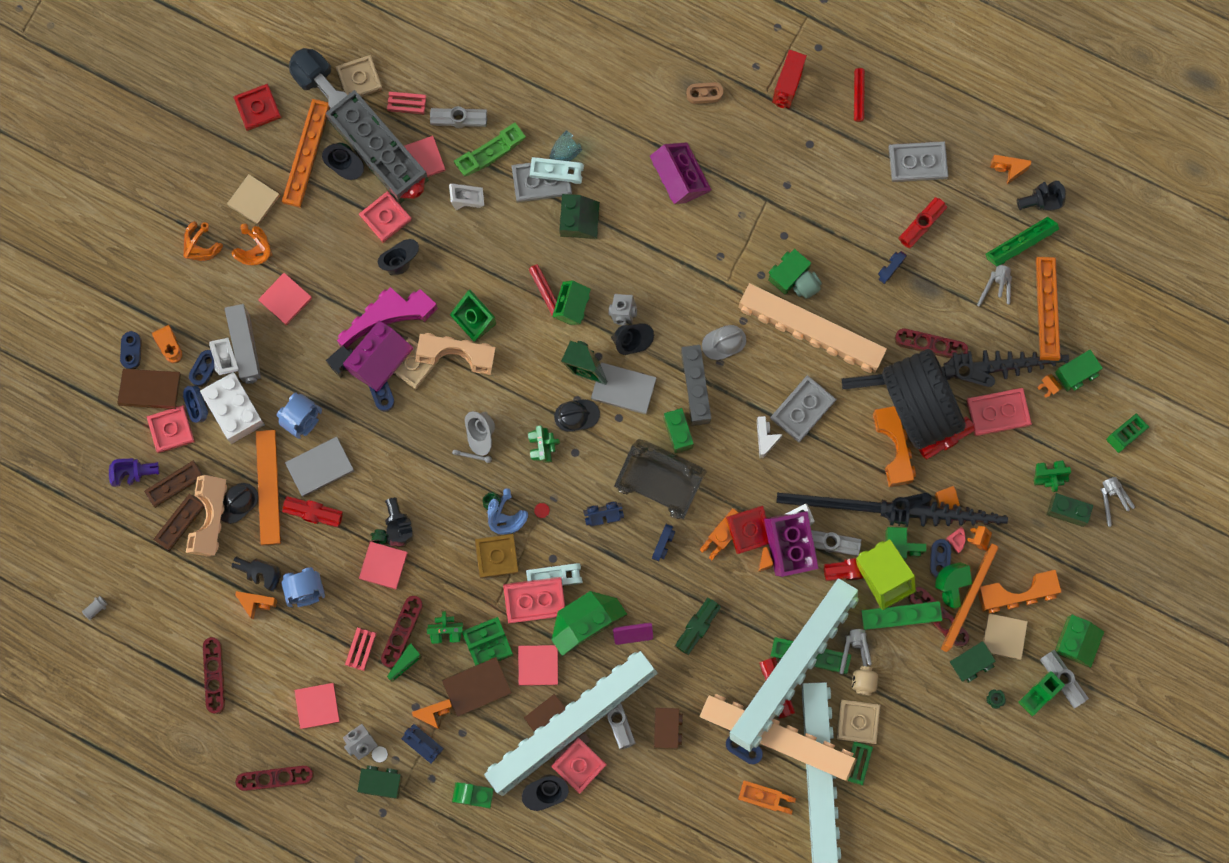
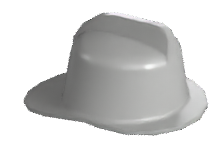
[702,325,746,360]
[465,411,495,456]

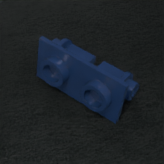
[583,501,624,527]
[401,724,444,764]

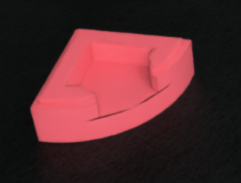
[946,527,965,554]

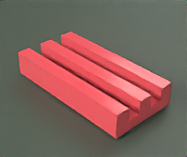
[387,92,426,114]
[345,627,376,671]

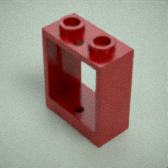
[772,49,807,109]

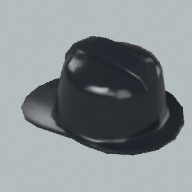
[322,142,364,180]
[377,239,419,276]
[611,323,654,355]
[554,399,600,432]
[220,483,258,524]
[522,774,569,811]

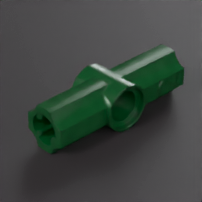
[675,597,721,656]

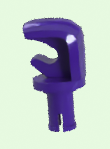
[109,458,160,487]

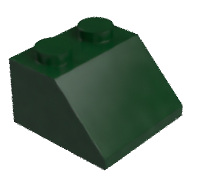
[559,194,600,239]
[561,341,608,385]

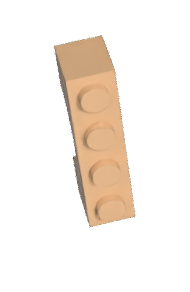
[415,333,495,375]
[186,475,227,557]

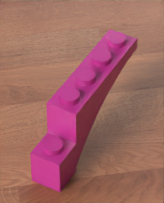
[337,287,438,349]

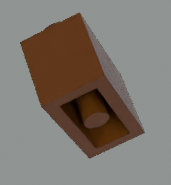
[654,708,683,750]

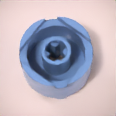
[277,393,322,439]
[281,567,325,607]

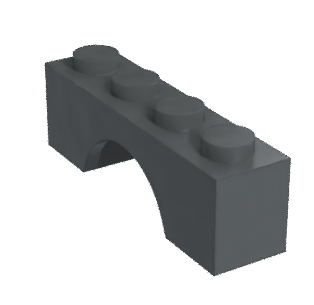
[681,345,711,426]

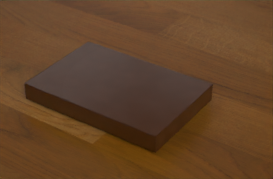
[117,369,181,409]
[442,657,512,717]
[524,694,591,760]

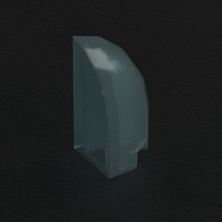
[549,130,582,161]

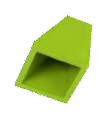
[856,539,916,610]

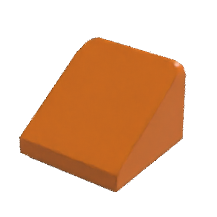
[935,486,960,509]
[758,547,773,572]

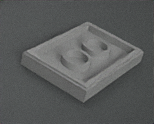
[889,141,948,182]
[512,158,572,202]
[591,362,656,415]
[770,375,836,443]
[285,437,354,497]

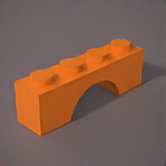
[873,406,916,487]
[978,570,1061,614]

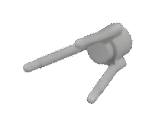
[977,265,1012,306]
[1101,477,1135,527]
[840,629,872,674]

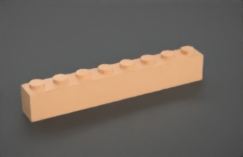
[738,283,887,373]
[700,694,857,782]

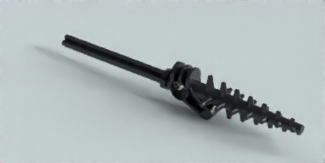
[841,350,1069,390]
[776,492,1008,527]

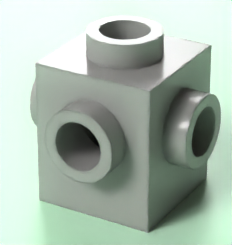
[609,294,637,325]
[343,724,378,760]

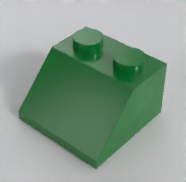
[1055,614,1104,668]

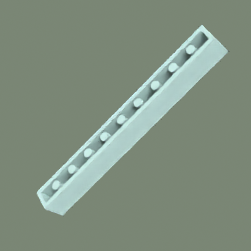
[730,578,859,752]
[484,651,658,796]
[801,682,841,863]

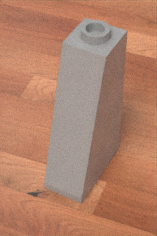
[225,304,261,384]

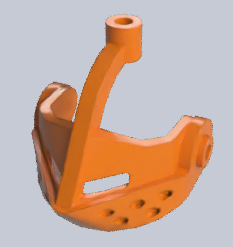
[183,221,223,261]
[231,224,273,265]

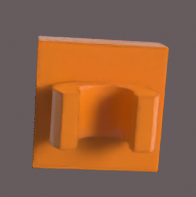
[1038,373,1063,397]
[967,525,992,551]

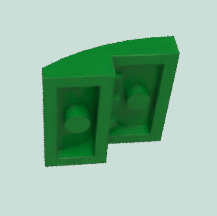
[462,617,514,665]

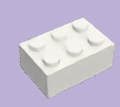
[200,372,264,444]

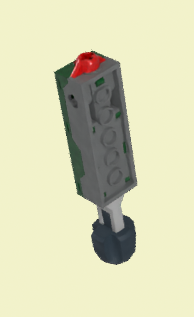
[289,48,429,204]

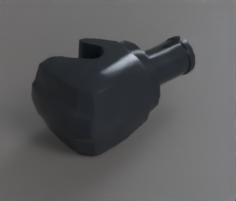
[1016,181,1066,211]
[385,497,414,547]
[231,556,281,592]

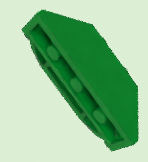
[551,591,627,656]

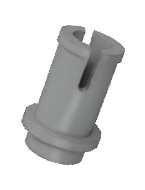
[82,596,108,620]

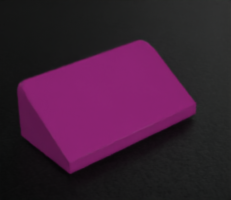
[613,623,653,645]

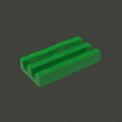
[848,741,873,786]

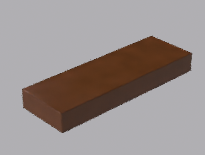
[144,460,203,508]
[153,493,205,552]

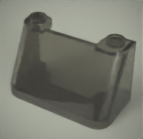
[614,439,707,519]

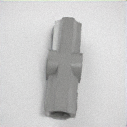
[430,106,487,129]
[811,530,861,556]
[1039,650,1089,708]
[607,703,636,750]

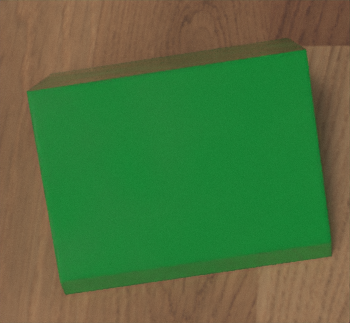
[450,290,496,342]

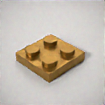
[475,534,519,578]

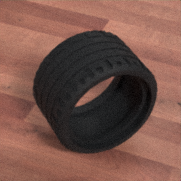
[882,349,966,450]

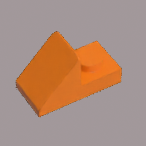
[990,155,1031,184]
[235,591,277,620]
[412,699,453,730]

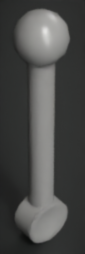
[452,450,492,463]

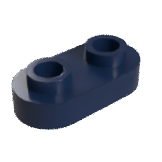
[878,251,907,284]
[120,331,142,369]
[189,350,215,387]
[369,381,395,412]
[183,386,208,423]
[652,523,676,562]
[930,539,951,578]
[726,736,763,765]

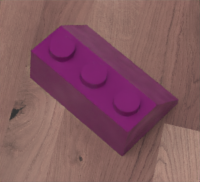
[650,142,711,204]
[343,320,414,392]
[764,511,819,577]

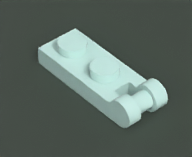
[530,157,584,184]
[526,563,583,586]

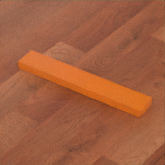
[282,99,330,208]
[1036,257,1060,361]
[256,430,281,546]
[941,544,998,652]

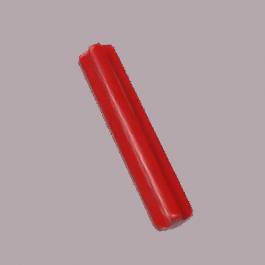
[854,68,865,122]
[529,264,557,316]

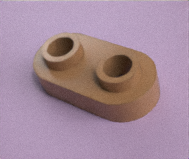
[686,82,723,104]

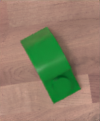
[885,527,926,561]
[935,562,972,608]
[1018,671,1065,716]
[452,782,494,809]

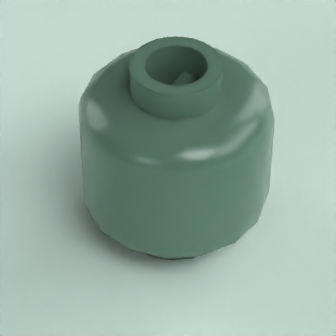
[793,271,822,299]

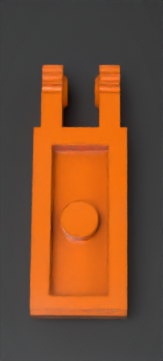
[700,508,738,560]
[738,780,796,815]

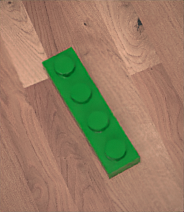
[985,217,1059,267]
[862,601,942,630]
[770,637,851,675]

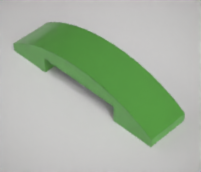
[454,123,526,177]

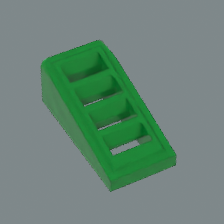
[1106,413,1149,453]
[387,643,422,682]

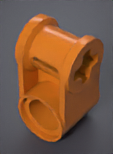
[152,325,183,363]

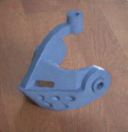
[487,488,528,535]

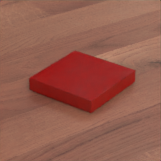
[233,83,281,131]
[726,506,769,554]

